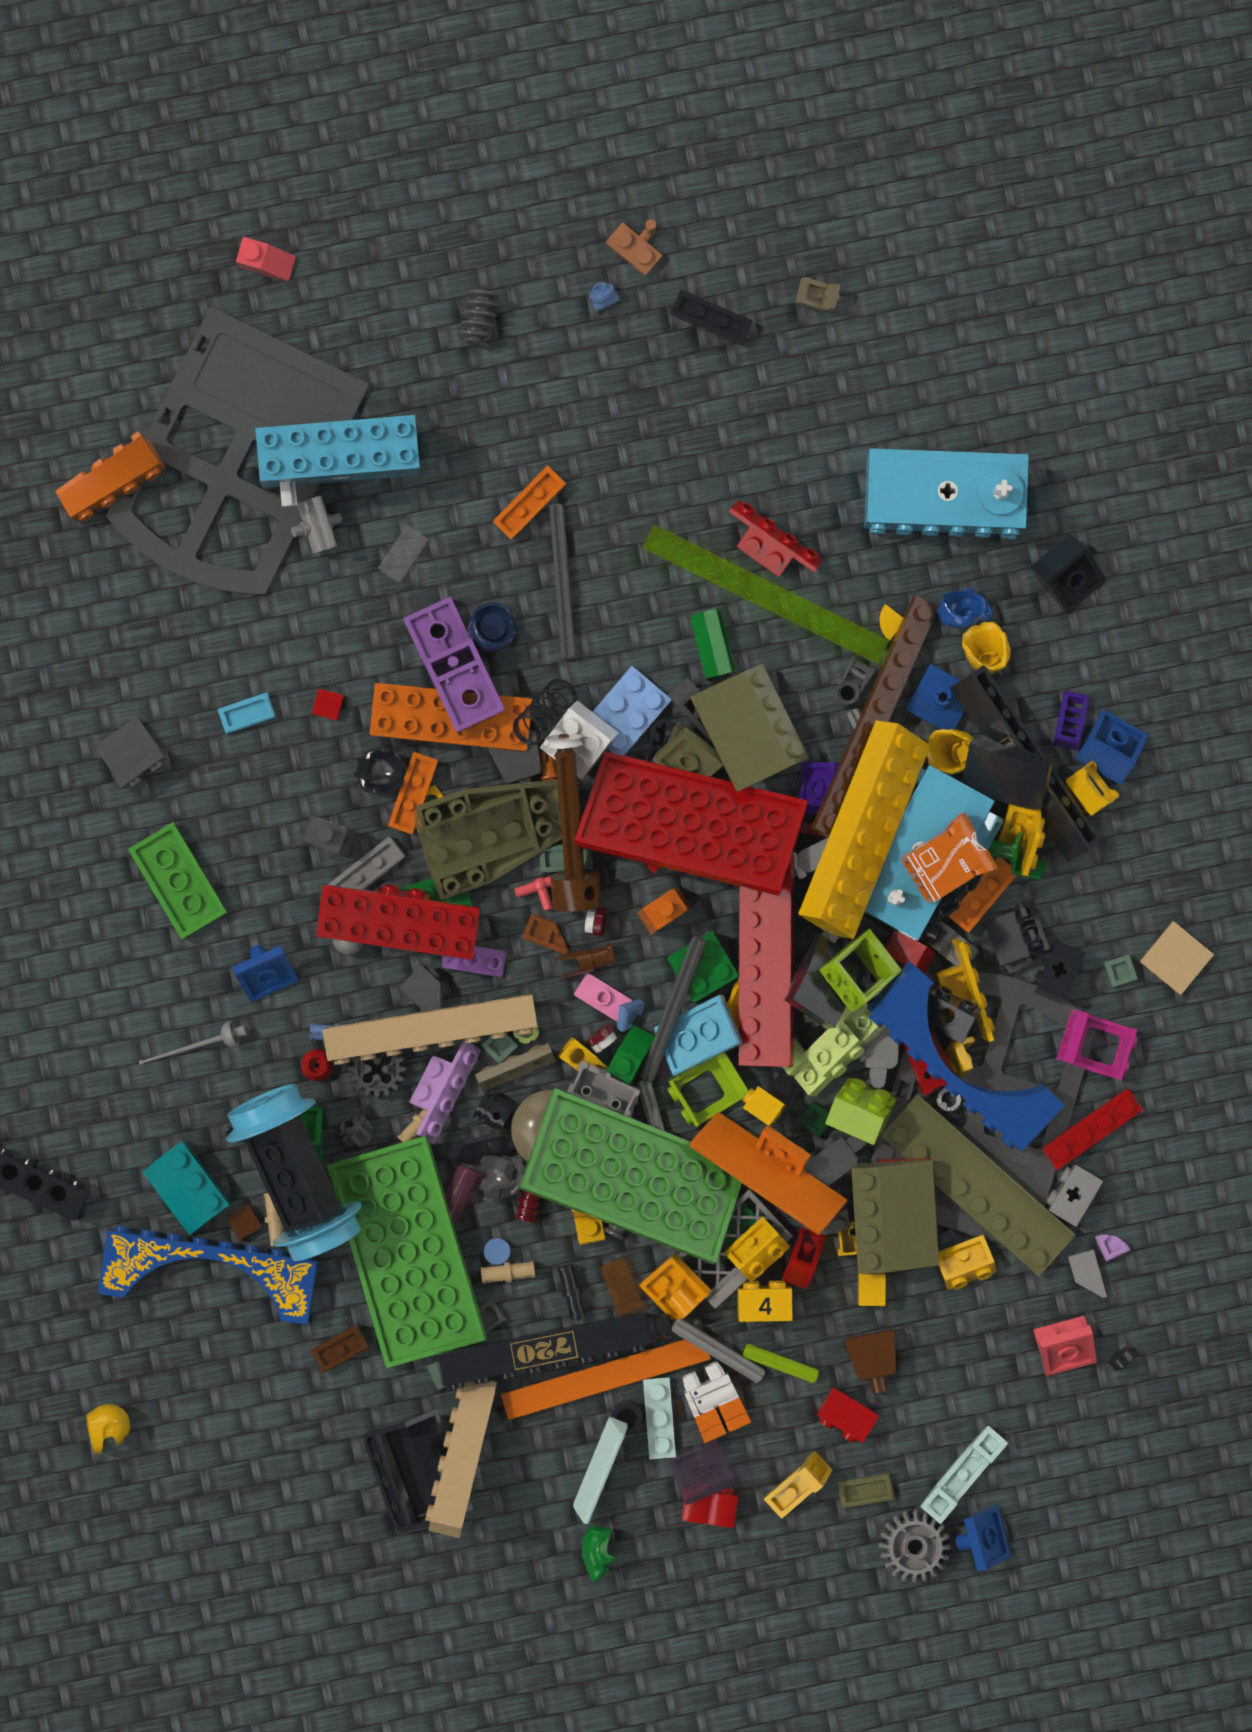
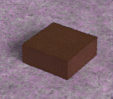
[226,1204,263,1241]

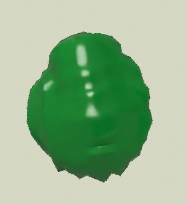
[581,1525,615,1582]

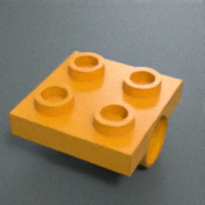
[639,1253,711,1323]

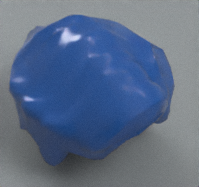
[937,587,992,628]

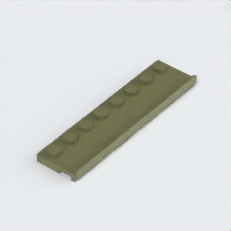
[880,1094,1076,1276]

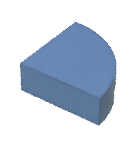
[617,999,645,1032]

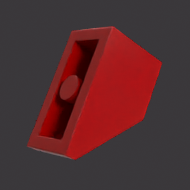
[782,1227,826,1289]

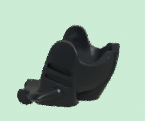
[353,747,407,795]

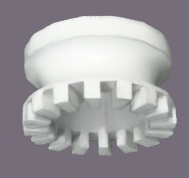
[937,1088,961,1111]

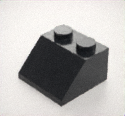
[1030,533,1107,614]

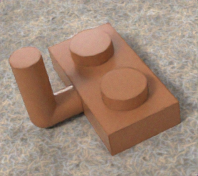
[606,219,662,277]

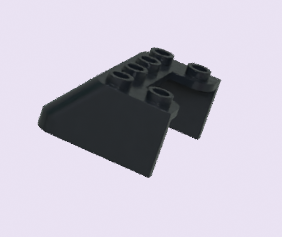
[364,1409,473,1532]

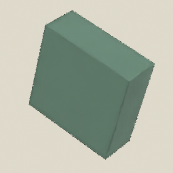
[1103,954,1137,988]
[481,1034,519,1064]

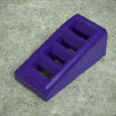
[1053,691,1090,750]

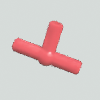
[515,872,561,911]

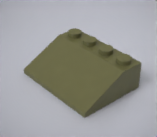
[690,664,809,792]
[852,1160,939,1274]

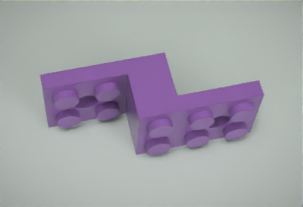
[403,596,505,733]

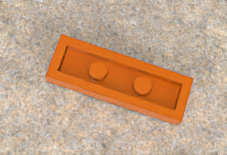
[492,465,566,541]
[388,752,439,835]
[948,857,1017,933]

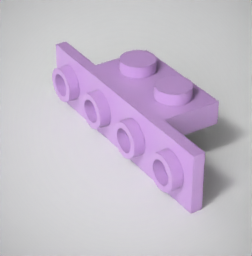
[409,1040,481,1144]

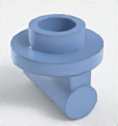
[589,282,620,312]

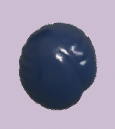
[467,602,516,653]

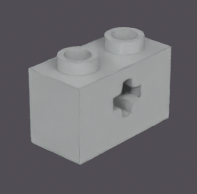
[1046,1164,1103,1227]

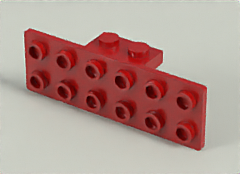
[317,884,480,960]

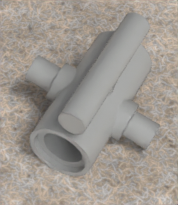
[291,496,342,554]

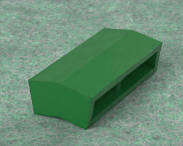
[690,608,736,680]

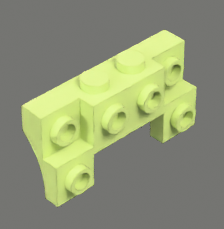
[782,1003,886,1097]

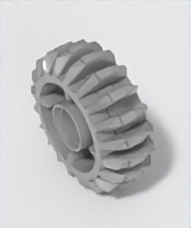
[879,1509,951,1583]

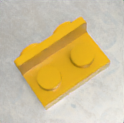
[724,1216,790,1282]
[938,1235,997,1290]

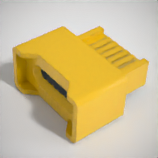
[1066,760,1119,816]

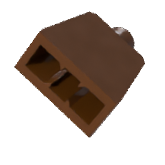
[843,1329,896,1393]

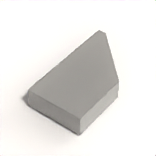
[1067,1249,1107,1298]

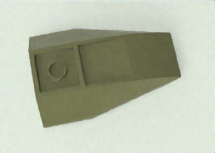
[415,779,581,900]

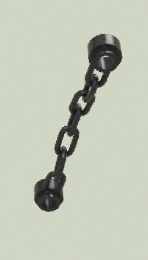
[921,808,1006,945]

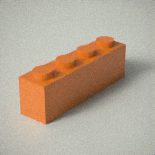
[55,431,166,522]

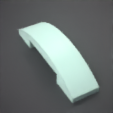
[920,1426,1008,1524]

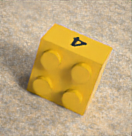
[737,1280,793,1322]

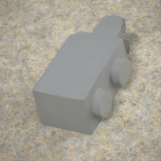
[860,1027,898,1089]

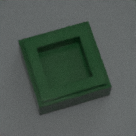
[798,1101,829,1138]

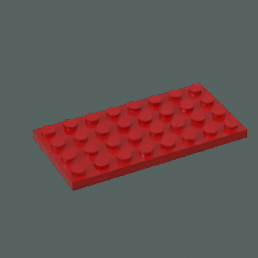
[574,751,808,896]

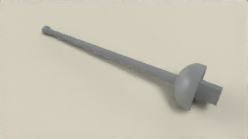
[139,1021,247,1065]

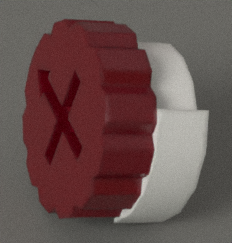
[585,907,607,937]
[587,1023,617,1053]

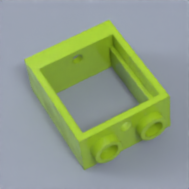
[819,929,902,1012]

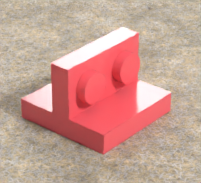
[1033,1316,1097,1376]

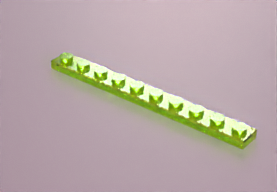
[642,525,889,665]

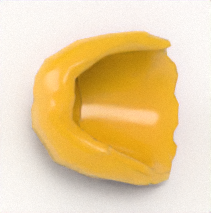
[962,622,1011,675]
[926,729,974,775]

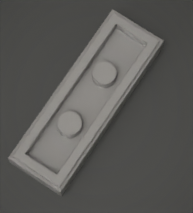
[328,836,406,890]

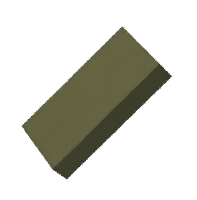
[837,1473,894,1509]

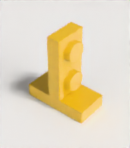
[764,1451,832,1519]

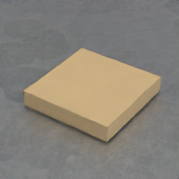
[1139,921,1214,995]

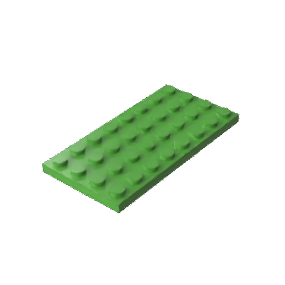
[519,1088,742,1264]
[327,1136,487,1368]

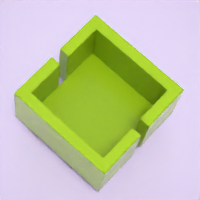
[825,1077,897,1145]

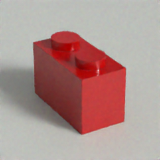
[816,1386,879,1444]

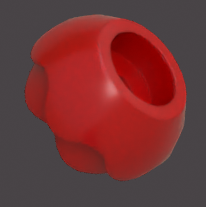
[301,1049,334,1082]

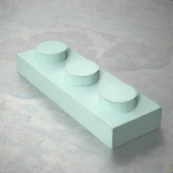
[643,1377,676,1459]

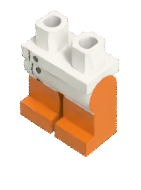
[682,1361,751,1443]

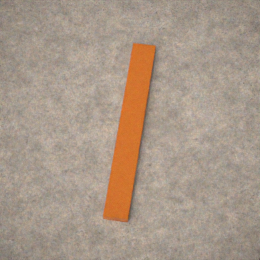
[501,1339,711,1420]

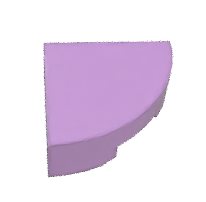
[1095,1234,1130,1261]

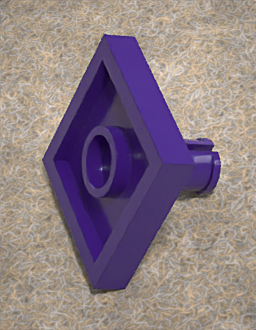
[799,762,839,816]

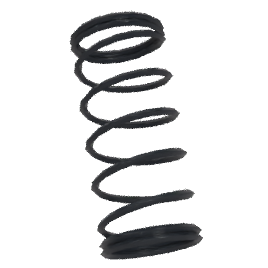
[513,678,577,745]

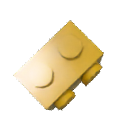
[997,804,1045,876]

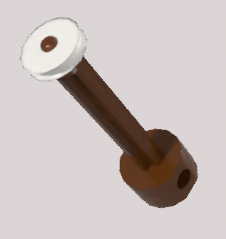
[544,733,602,912]

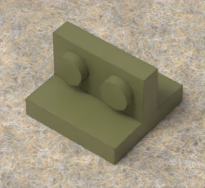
[652,722,723,777]

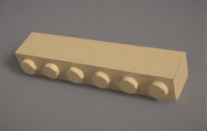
[425,1380,497,1538]

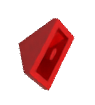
[884,929,936,974]

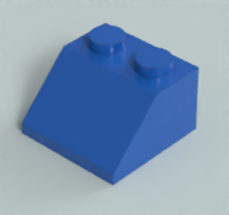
[1075,709,1148,785]

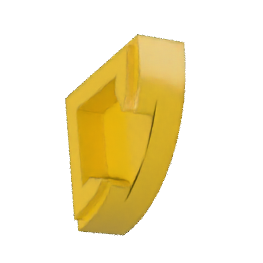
[879,604,903,641]

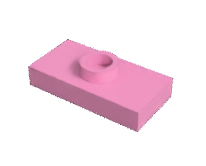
[574,973,632,1021]

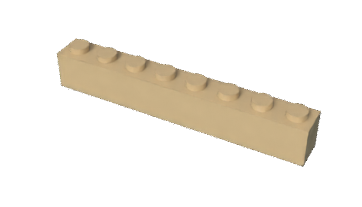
[322,994,538,1065]

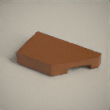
[522,914,569,955]

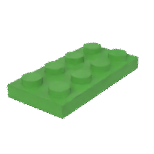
[128,822,228,940]

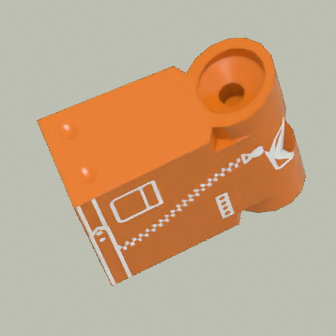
[900,811,998,903]

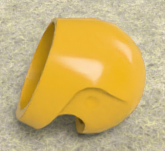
[86,1404,130,1455]

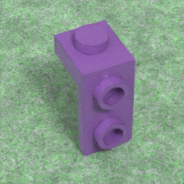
[442,946,506,977]

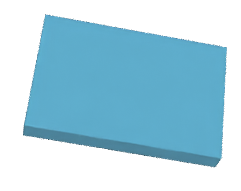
[654,995,743,1076]

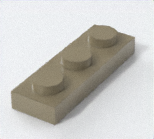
[475,1043,556,1093]

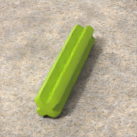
[743,1344,819,1383]

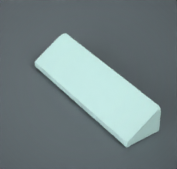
[573,1417,628,1524]

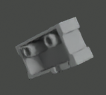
[567,1059,640,1117]

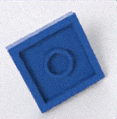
[905,664,965,730]
[232,945,299,1002]
[956,1505,1011,1571]

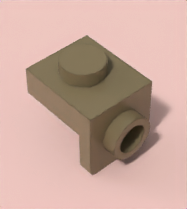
[796,277,840,312]

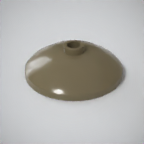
[511,1090,552,1162]

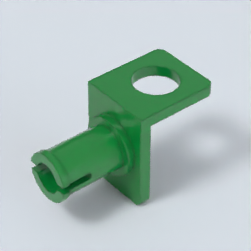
[988,832,1047,880]

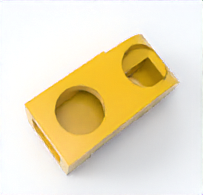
[558,1037,608,1072]

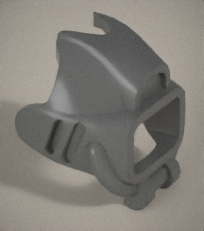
[479,1155,526,1202]

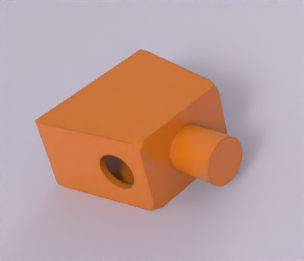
[637,886,693,935]

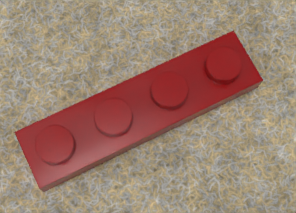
[1041,1088,1143,1170]

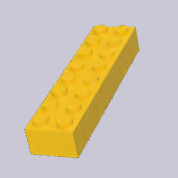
[798,720,931,939]

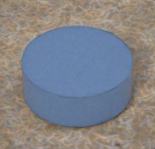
[484,1238,511,1265]

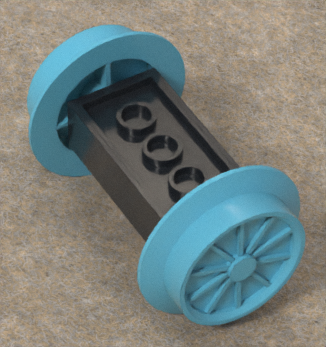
[226,1084,362,1261]

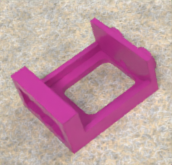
[1056,1009,1138,1080]

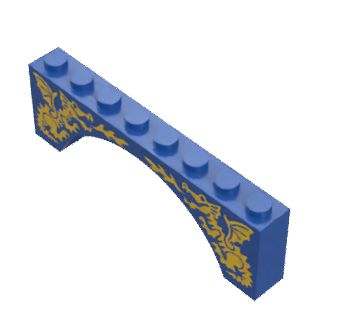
[98,1225,319,1325]

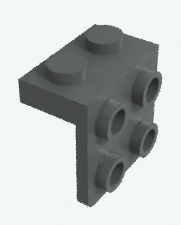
[96,718,167,790]

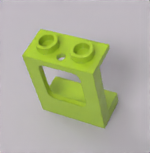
[667,1052,748,1127]

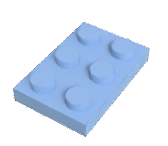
[593,666,672,756]

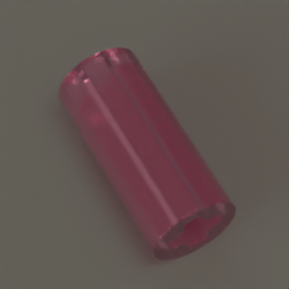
[445,1164,480,1222]

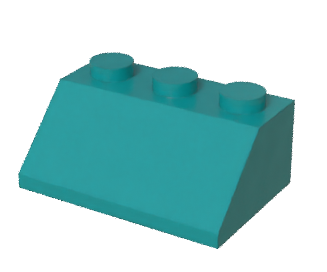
[143,1140,232,1236]

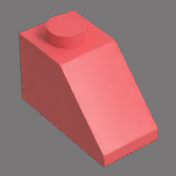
[236,237,296,282]

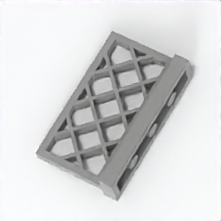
[678,1189,793,1309]

